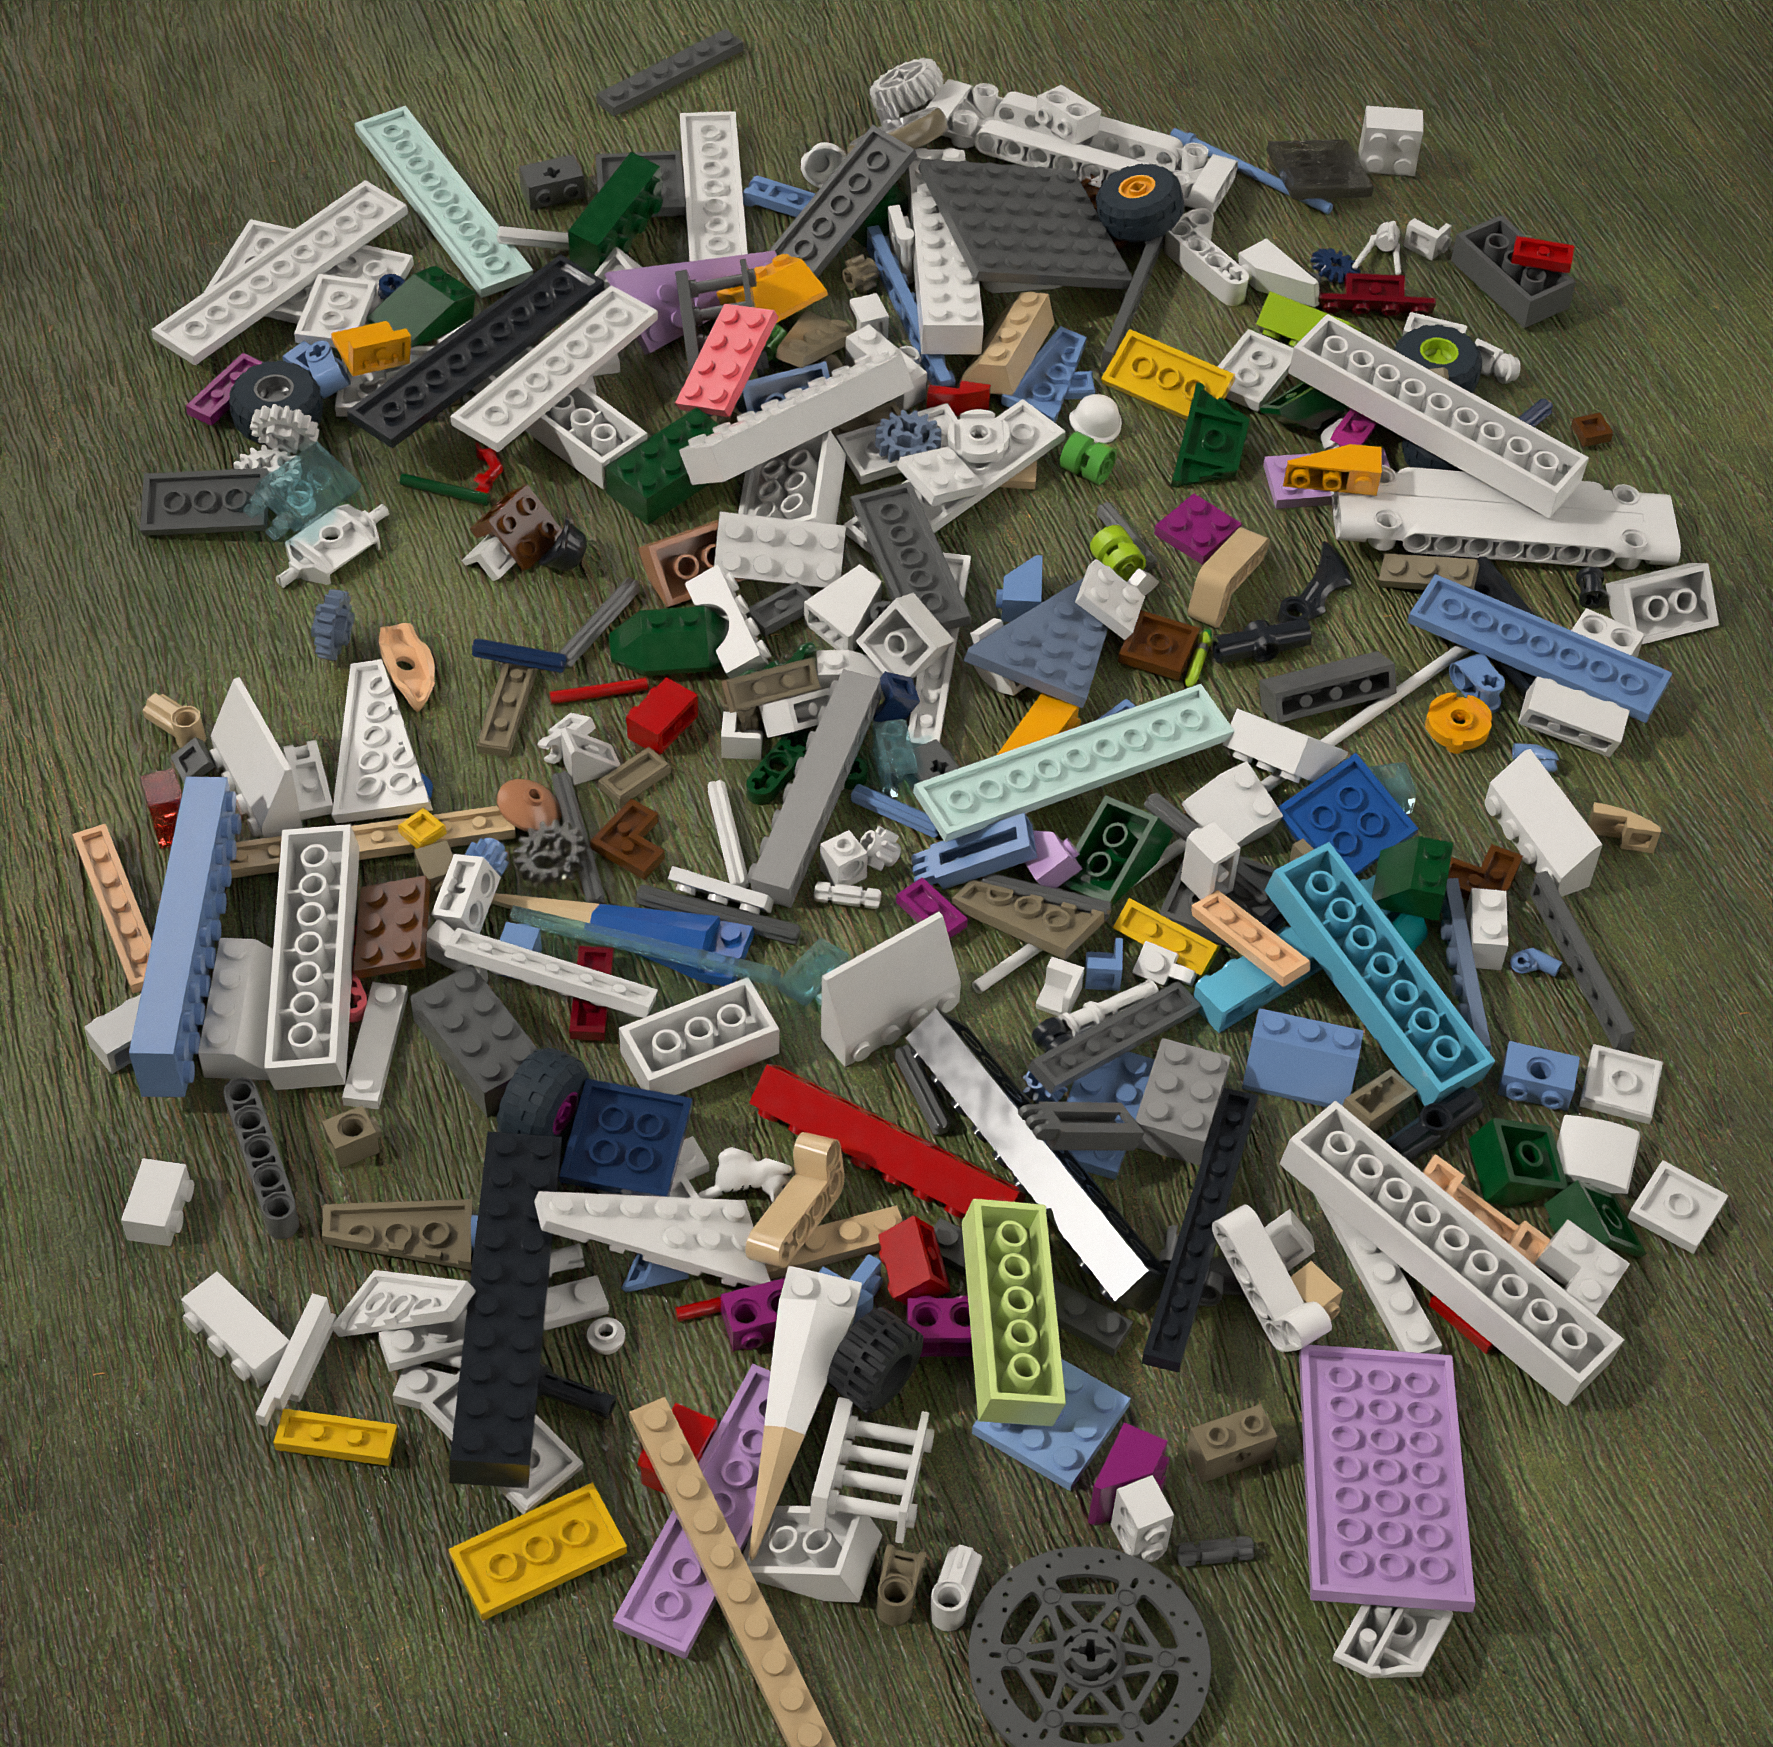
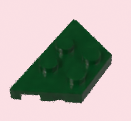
[1171,382,1250,487]

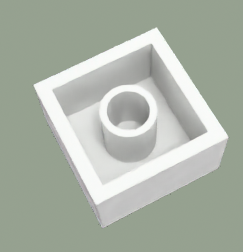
[1358,106,1423,176]

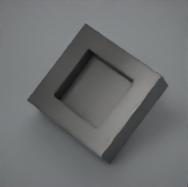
[171,737,216,782]

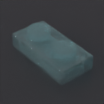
[778,937,848,1007]

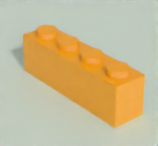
[997,692,1081,755]

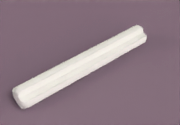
[708,780,749,889]

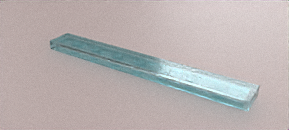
[510,905,781,987]

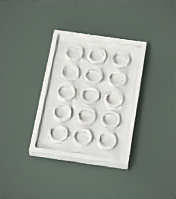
[204,219,414,326]

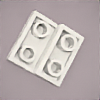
[1557,1115,1641,1194]

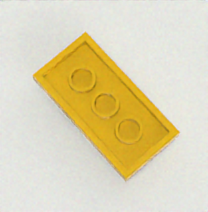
[1101,329,1236,420]
[448,1482,627,1621]

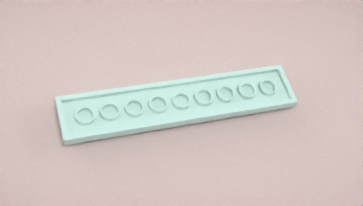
[354,106,533,298]
[913,684,1234,842]

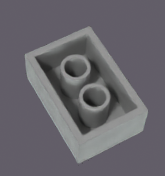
[1135,1038,1231,1165]

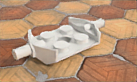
[276,504,389,588]

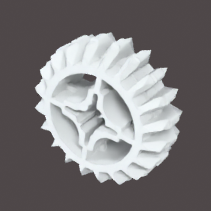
[870,58,944,115]

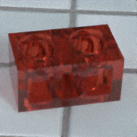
[140,768,182,849]

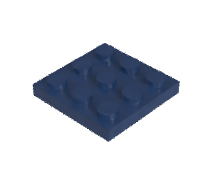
[559,1078,693,1197]

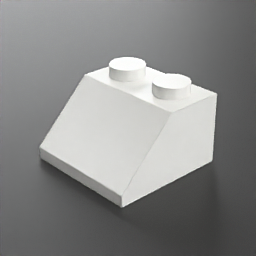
[856,593,955,679]
[1182,761,1283,848]

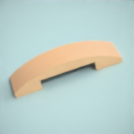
[1422,1154,1551,1269]

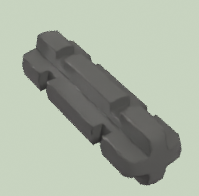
[1176,1536,1255,1567]

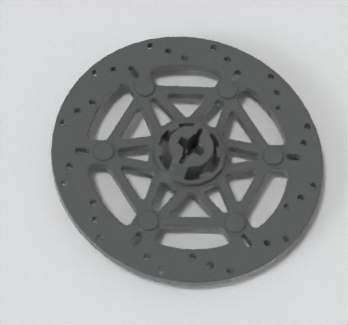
[968,1546,1211,1747]

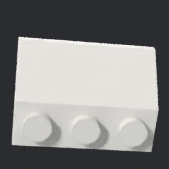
[1606,563,1719,644]
[1223,709,1348,783]

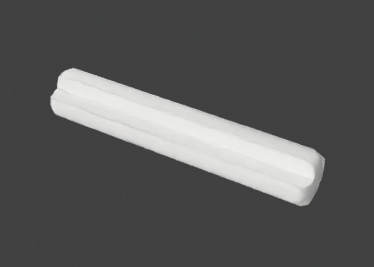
[497,226,569,250]

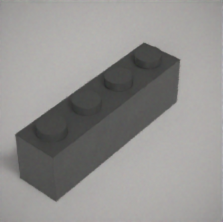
[1259,651,1397,723]

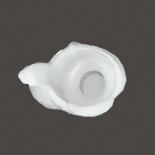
[801,142,848,189]

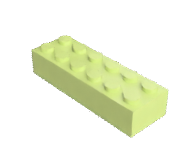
[962,1199,1066,1426]

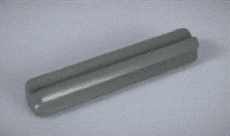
[1097,502,1157,571]
[895,1045,951,1136]

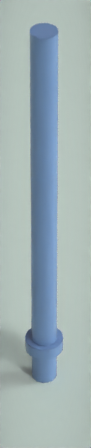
[1170,128,1333,214]

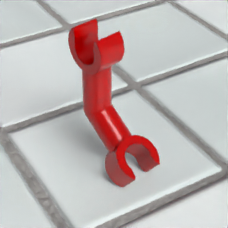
[474,442,503,493]

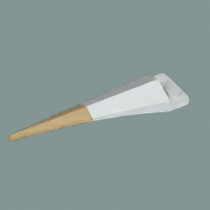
[749,1266,862,1561]

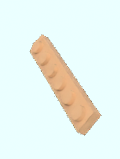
[73,824,152,994]

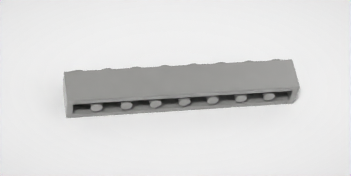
[747,669,881,908]

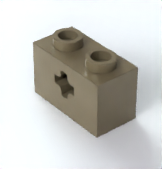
[1186,1404,1277,1483]

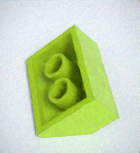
[1256,291,1362,346]

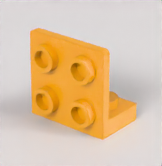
[331,321,411,376]

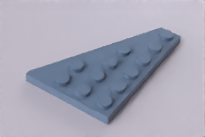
[964,577,1108,708]

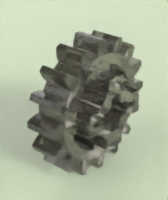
[514,819,589,889]

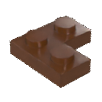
[590,798,665,880]
[1448,844,1523,900]

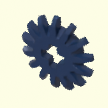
[1310,248,1361,284]

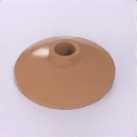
[497,779,561,833]

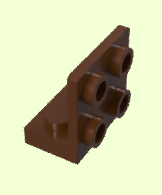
[470,484,562,571]

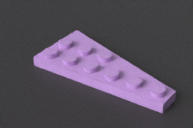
[605,251,777,355]

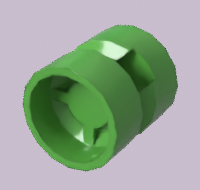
[1060,431,1117,485]

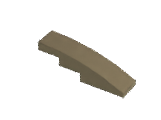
[1342,1068,1417,1133]

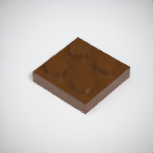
[1118,610,1200,681]

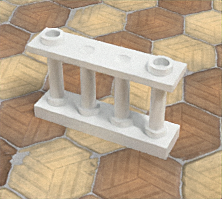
[808,1397,935,1543]

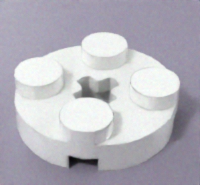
[948,409,1010,463]

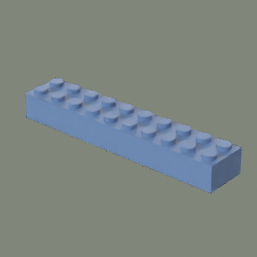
[129,777,242,1097]

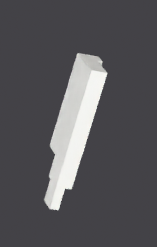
[255,1293,337,1426]

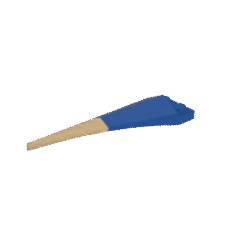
[491,893,754,986]

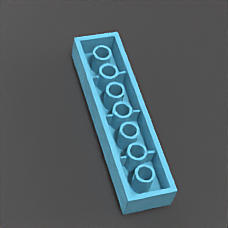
[1264,842,1495,1106]

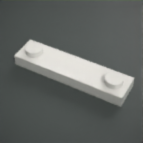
[342,982,408,1109]

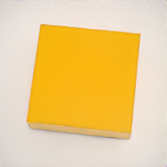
[398,808,447,849]

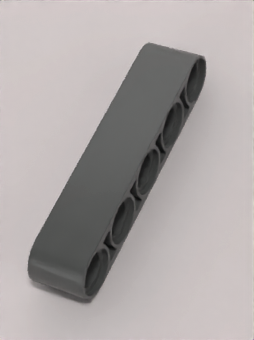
[224,1077,300,1240]

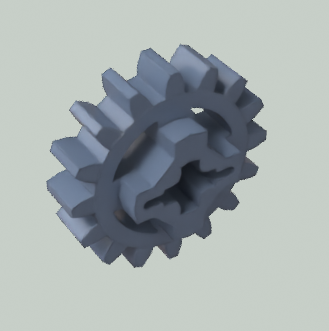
[875,410,942,463]
[311,589,355,661]

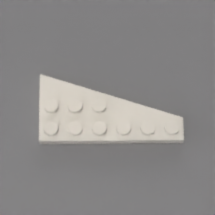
[332,659,433,824]
[534,1191,770,1287]

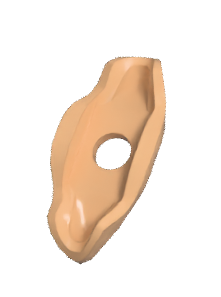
[379,623,435,713]

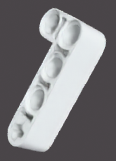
[1164,208,1249,306]
[1212,1205,1332,1352]

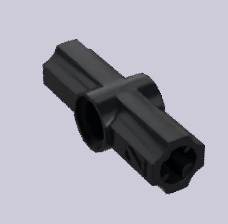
[1211,619,1312,664]
[1385,1086,1484,1163]

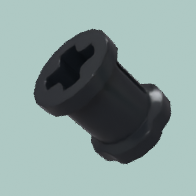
[1575,567,1607,609]

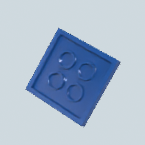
[1278,753,1418,876]

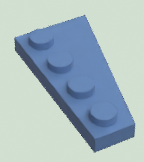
[1001,326,1086,423]

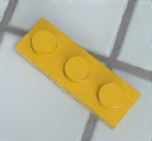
[1113,898,1220,977]
[273,1408,398,1466]

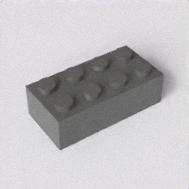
[1451,215,1576,328]
[410,964,538,1117]

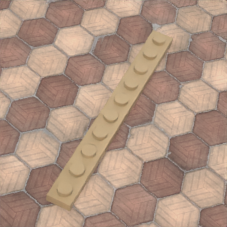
[229,806,516,878]
[629,1397,836,1747]

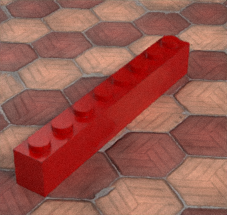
[749,1064,1027,1219]

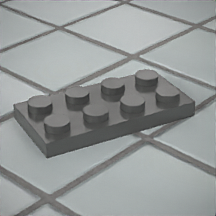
[140,468,270,536]

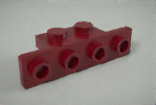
[1316,273,1436,316]

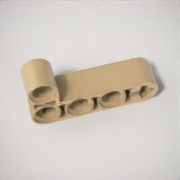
[1187,527,1270,628]
[746,1132,844,1268]

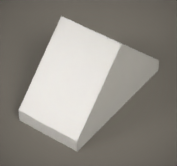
[561,727,621,785]

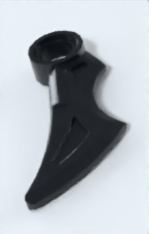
[1278,541,1351,623]

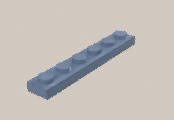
[1440,878,1491,1052]

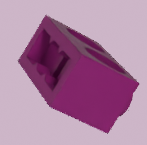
[721,1278,785,1351]
[907,1296,973,1356]

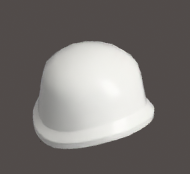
[1069,394,1122,444]

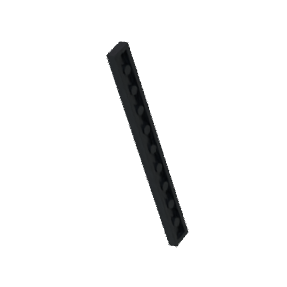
[1142,1088,1259,1373]

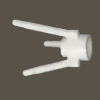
[1352,221,1401,275]

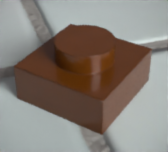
[1571,412,1614,447]

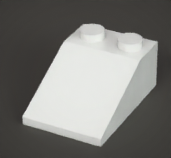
[743,1506,882,1602]

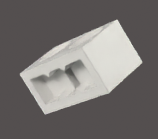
[1035,85,1101,145]
[1571,608,1645,658]
[431,854,501,934]
[1111,1475,1174,1563]

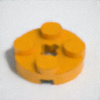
[1425,693,1492,754]

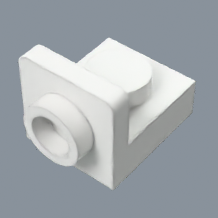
[1403,218,1452,261]

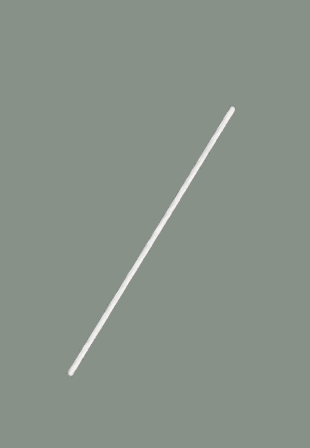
[972,644,1471,994]

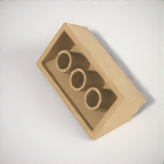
[957,292,1055,395]

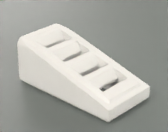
[426,919,488,983]

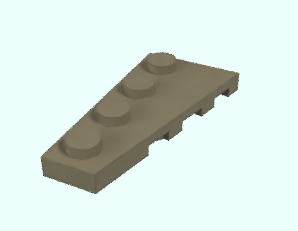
[952,880,1104,960]

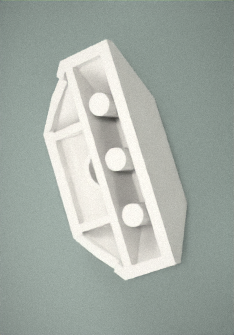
[1332,1604,1453,1678]

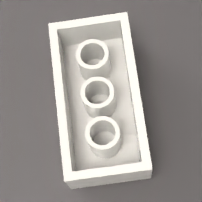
[619,977,779,1095]

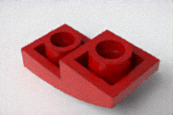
[927,381,991,416]

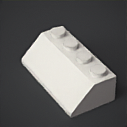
[1484,749,1603,897]
[198,938,273,1080]

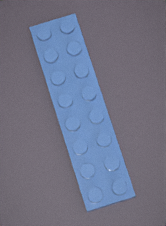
[1407,574,1673,723]

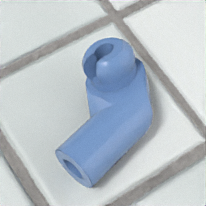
[1512,743,1559,773]
[1510,948,1563,977]

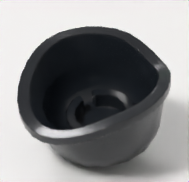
[539,516,587,571]

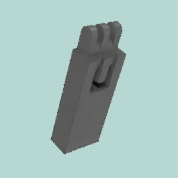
[1018,1102,1145,1151]

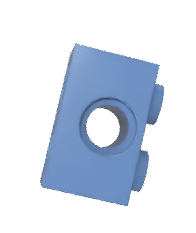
[1497,1041,1580,1111]

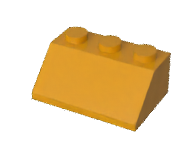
[716,254,828,323]

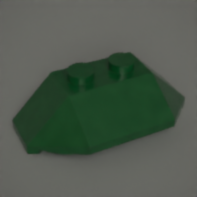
[1260,381,1348,431]
[609,606,729,676]

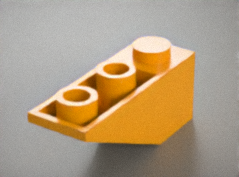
[1283,444,1382,496]

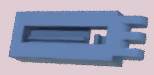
[911,813,1038,890]

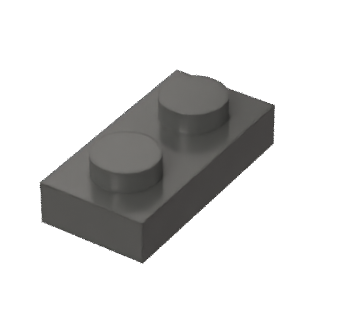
[746,582,812,637]

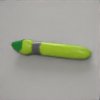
[1185,629,1212,687]

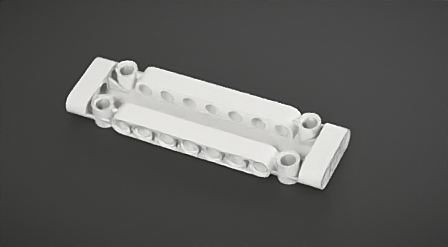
[926,79,1238,214]
[1331,465,1681,570]

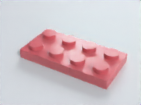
[675,304,779,417]

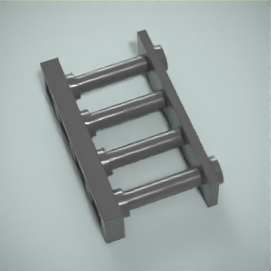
[675,259,769,378]

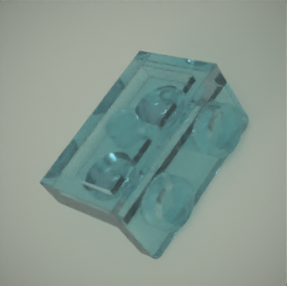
[872,719,917,798]

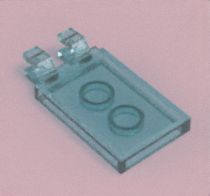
[243,441,362,541]

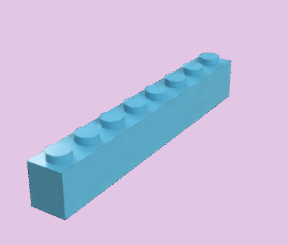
[1194,875,1401,1033]

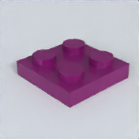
[1154,493,1242,565]

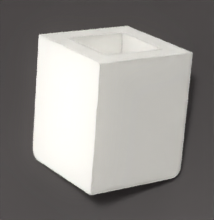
[850,293,889,338]
[721,711,763,760]
[1036,957,1084,1016]
[1264,1209,1315,1272]

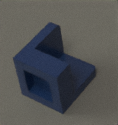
[873,671,920,727]

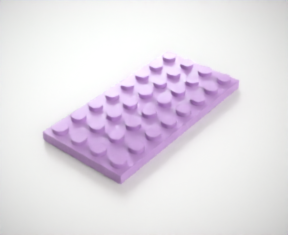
[1299,1345,1475,1612]

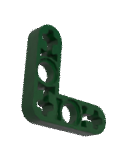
[746,730,868,805]

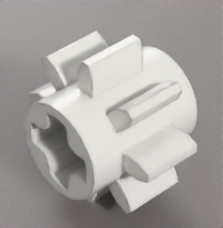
[860,826,901,871]

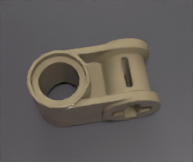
[877,1543,927,1626]

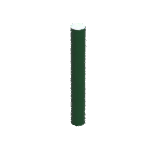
[399,473,491,506]

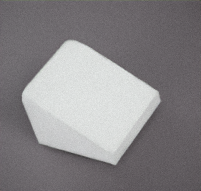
[1475,338,1504,377]

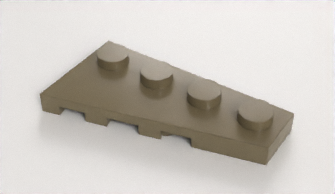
[775,310,857,368]
[322,1199,473,1270]

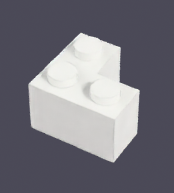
[1535,1220,1630,1316]

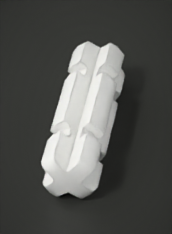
[814,881,881,909]

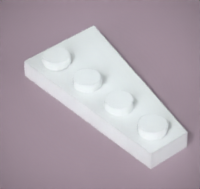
[331,1270,476,1337]

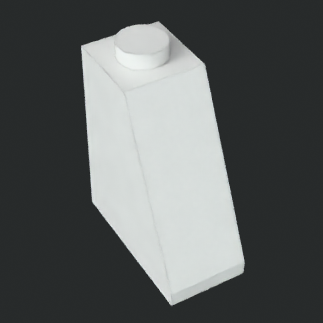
[804,564,882,651]

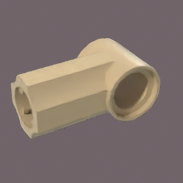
[143,693,206,748]

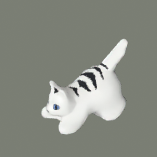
[697,1147,795,1202]

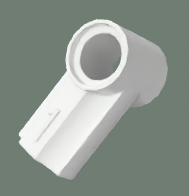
[930,1544,982,1631]

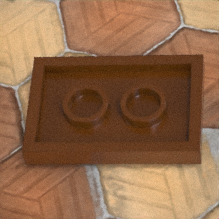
[353,875,431,979]

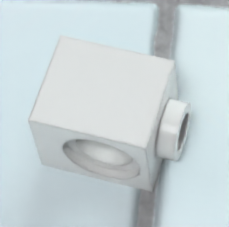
[820,830,867,886]

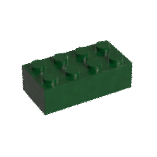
[568,152,663,274]
[605,407,720,525]

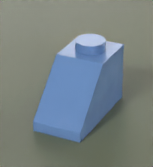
[996,555,1043,622]

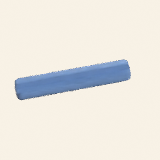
[851,784,939,838]

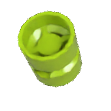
[1090,525,1146,582]

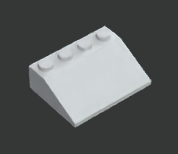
[738,430,846,525]
[209,677,302,839]
[821,912,961,1067]

